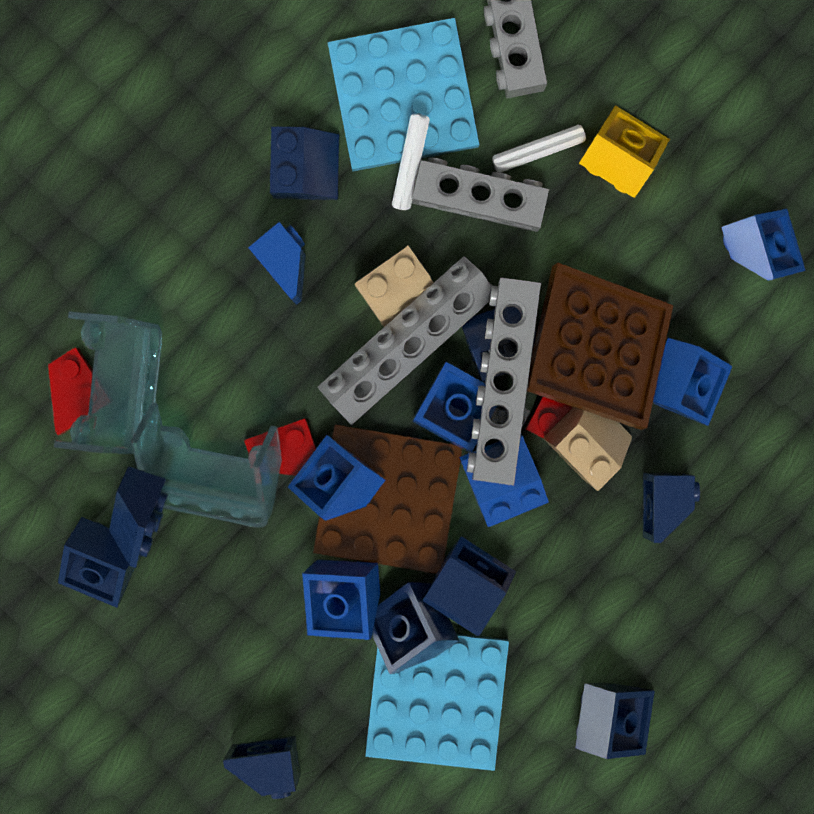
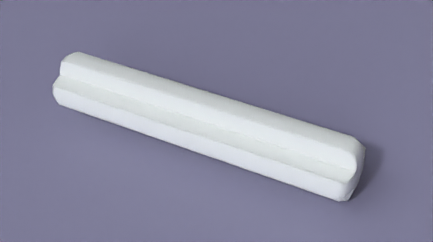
[392,113,430,210]
[492,125,586,173]

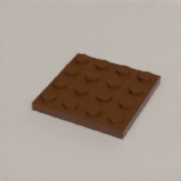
[527,263,673,430]
[313,425,462,574]

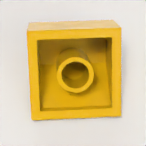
[579,105,670,198]

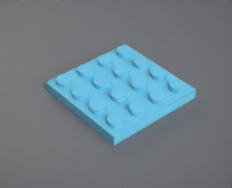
[328,18,479,172]
[365,634,509,771]

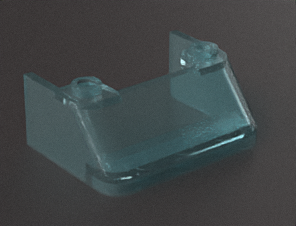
[54,312,162,454]
[131,402,282,528]

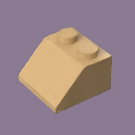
[355,246,433,327]
[543,407,632,491]

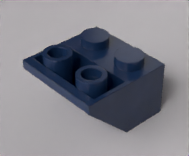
[461,307,536,382]
[109,466,169,568]
[422,536,516,636]

